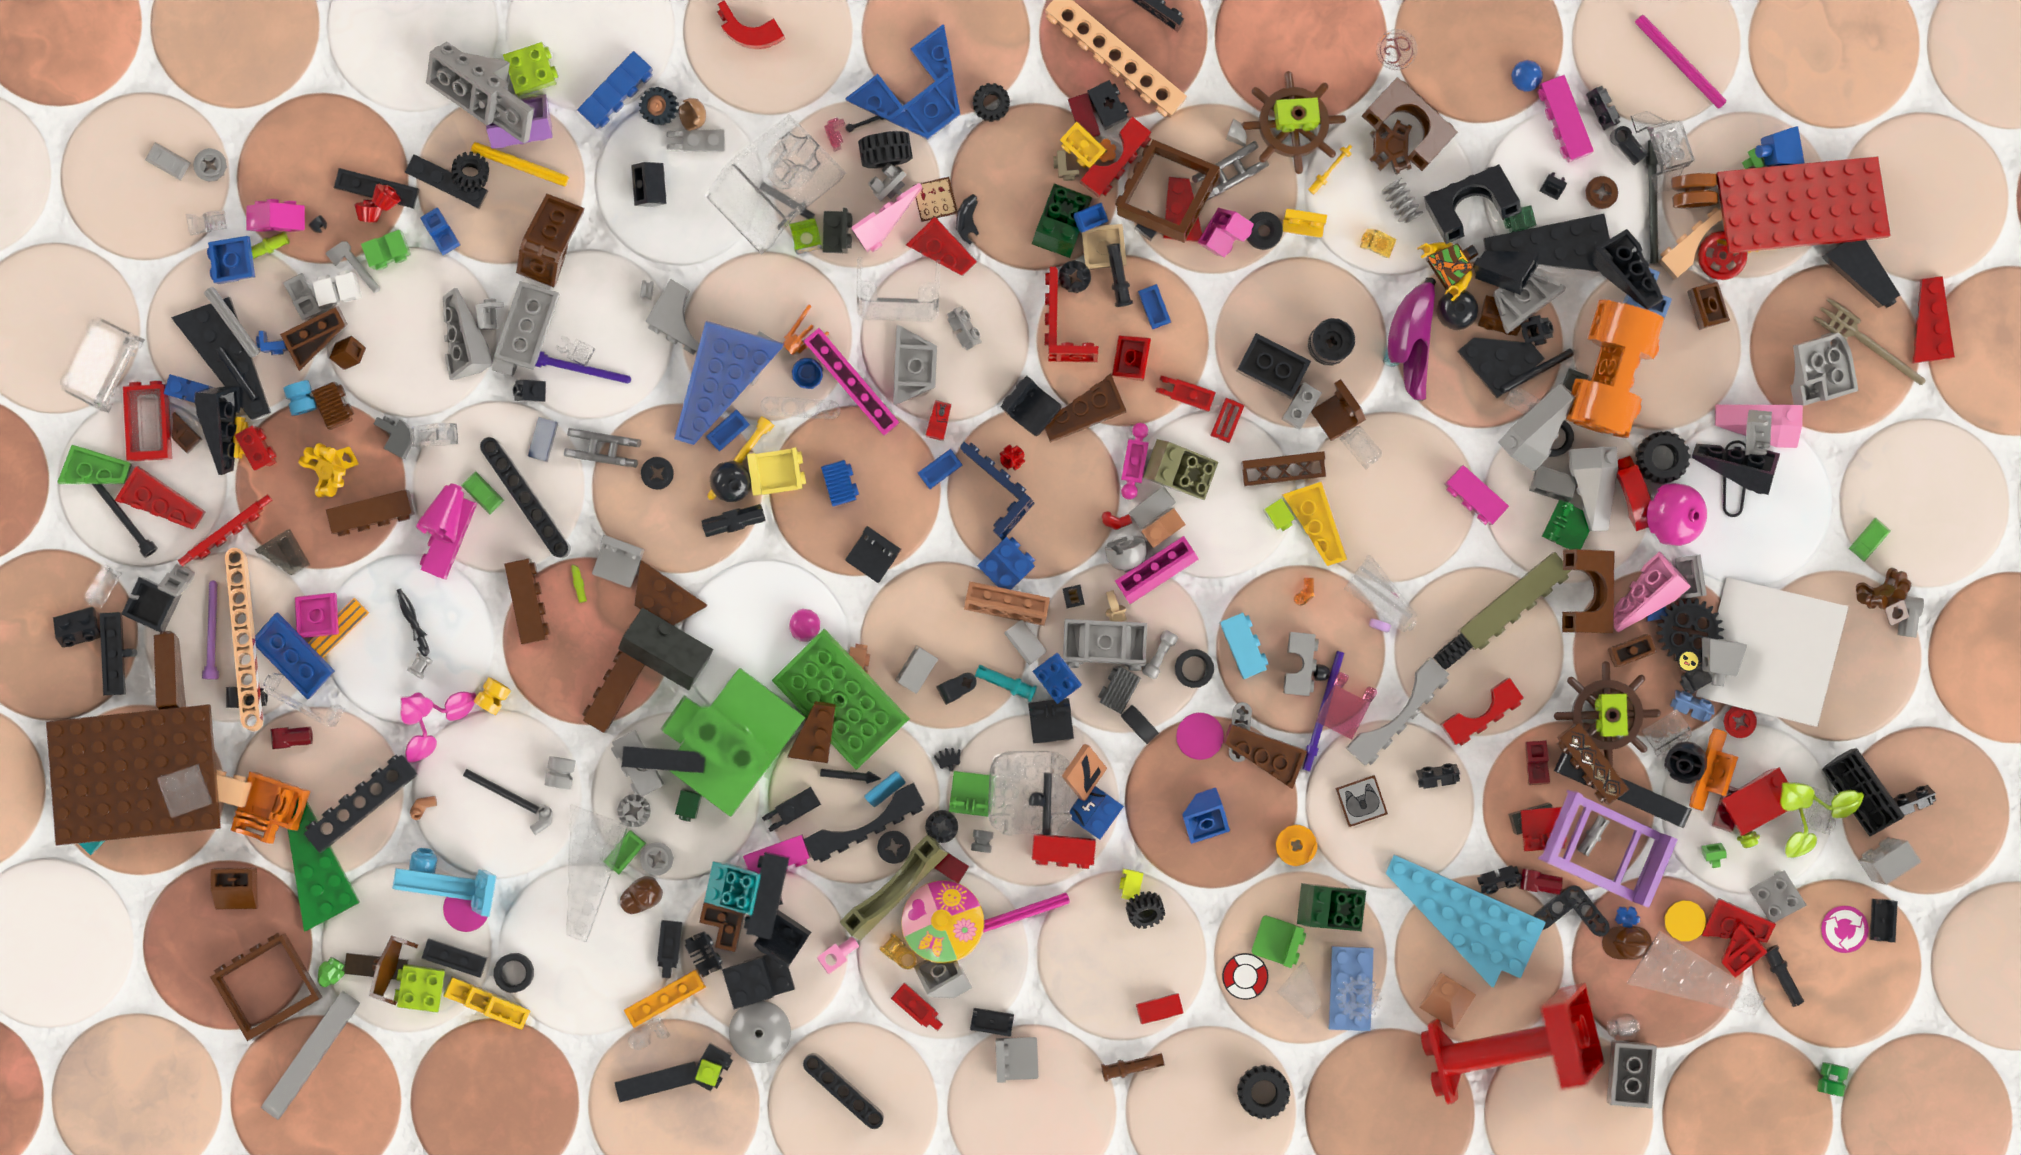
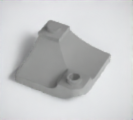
[1790,333,1858,406]

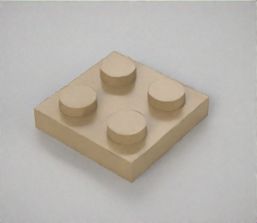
[1082,224,1127,269]

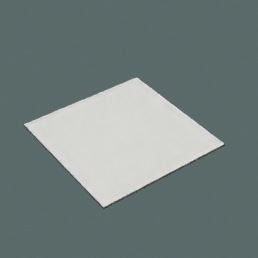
[1696,577,1849,727]

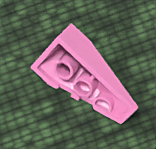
[851,183,922,252]
[1715,405,1803,448]
[1614,551,1691,632]

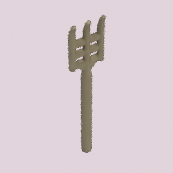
[1814,298,1926,385]

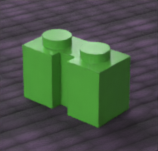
[361,230,411,271]

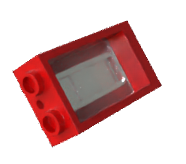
[123,381,172,462]

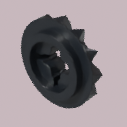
[1058,260,1091,293]
[641,457,674,490]
[925,810,958,843]
[877,831,910,864]

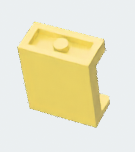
[747,447,806,496]

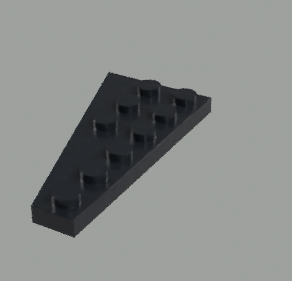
[171,297,271,420]

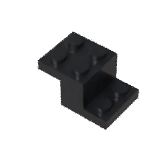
[722,954,795,1009]

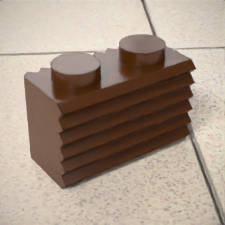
[311,382,354,430]
[1608,634,1657,667]

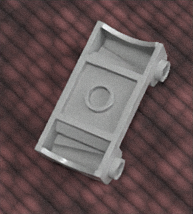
[1063,619,1147,671]

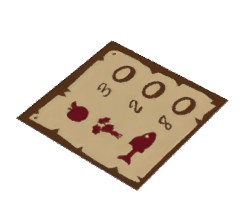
[912,177,957,222]

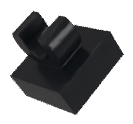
[1539,172,1567,200]

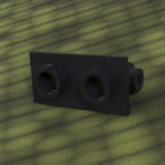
[1586,86,1621,131]
[1416,763,1460,789]
[1893,785,1936,815]
[1477,865,1521,894]

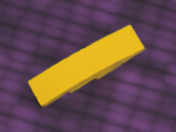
[443,976,530,1030]

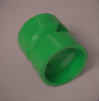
[1817,1062,1849,1097]

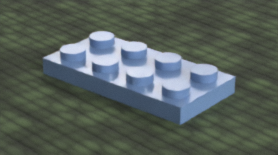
[1329,946,1374,1031]

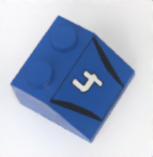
[1066,786,1124,840]

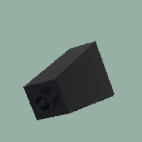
[1822,240,1900,308]

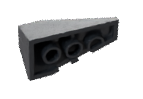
[1691,444,1780,495]

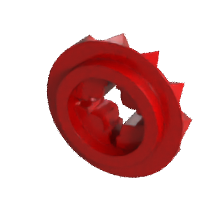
[1723,706,1757,738]

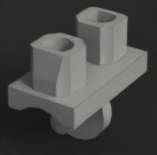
[868,162,906,201]

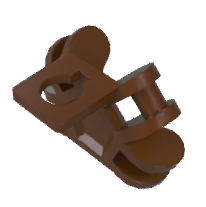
[1369,119,1412,175]
[1856,568,1912,626]

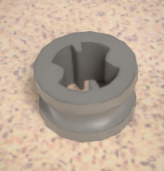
[640,280,654,300]

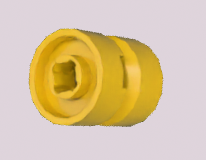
[473,677,511,715]

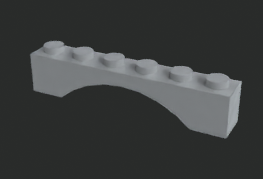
[1346,657,1449,765]

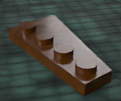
[1045,374,1126,443]

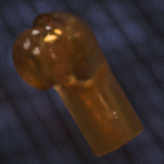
[1294,578,1314,606]

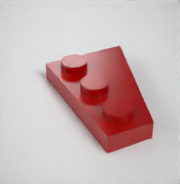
[906,217,978,276]
[1701,898,1776,943]

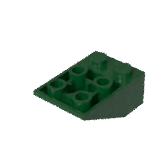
[1032,184,1092,258]
[1297,883,1366,932]

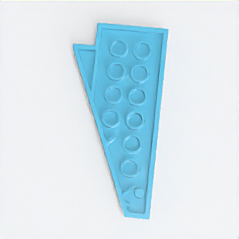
[1385,854,1546,988]

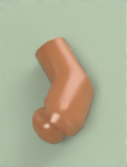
[410,796,437,820]

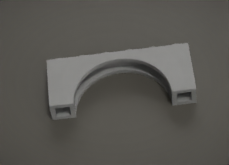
[646,279,774,385]

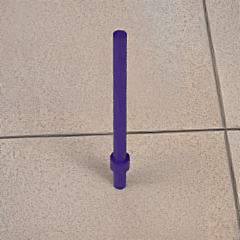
[1302,651,1345,772]

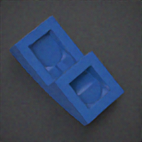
[420,207,461,256]

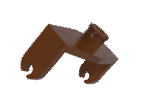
[369,935,418,1006]

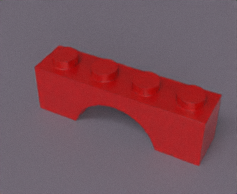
[1080,117,1152,198]
[1440,678,1524,746]

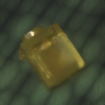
[1360,229,1397,258]

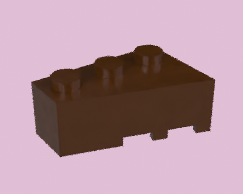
[280,306,348,371]

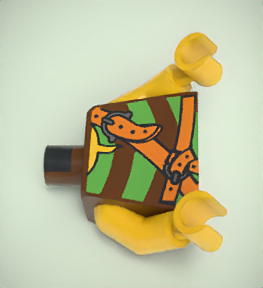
[1417,242,1479,301]

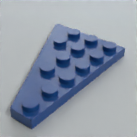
[674,321,784,445]

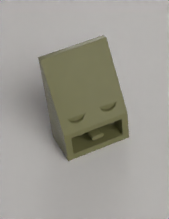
[1143,439,1218,500]

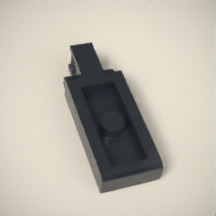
[657,920,682,978]

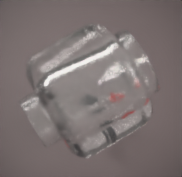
[1607,1013,1640,1041]

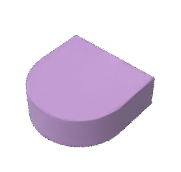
[1369,619,1391,633]

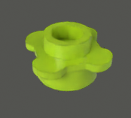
[1737,831,1760,848]

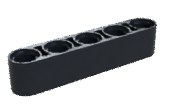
[803,1053,884,1129]

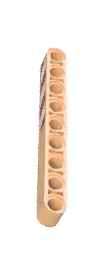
[225,548,263,731]

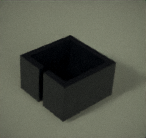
[121,577,182,632]

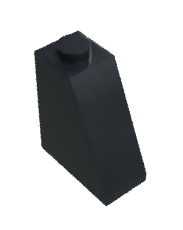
[1473,251,1538,295]

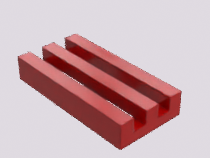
[1210,398,1245,443]

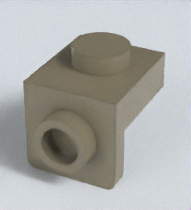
[1053,150,1079,181]

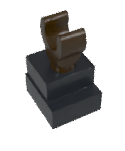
[1062,585,1085,608]

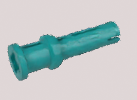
[975,665,1037,703]

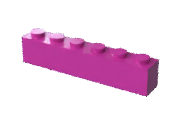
[804,328,900,436]

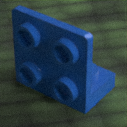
[1032,653,1082,704]

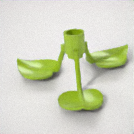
[1781,783,1864,858]

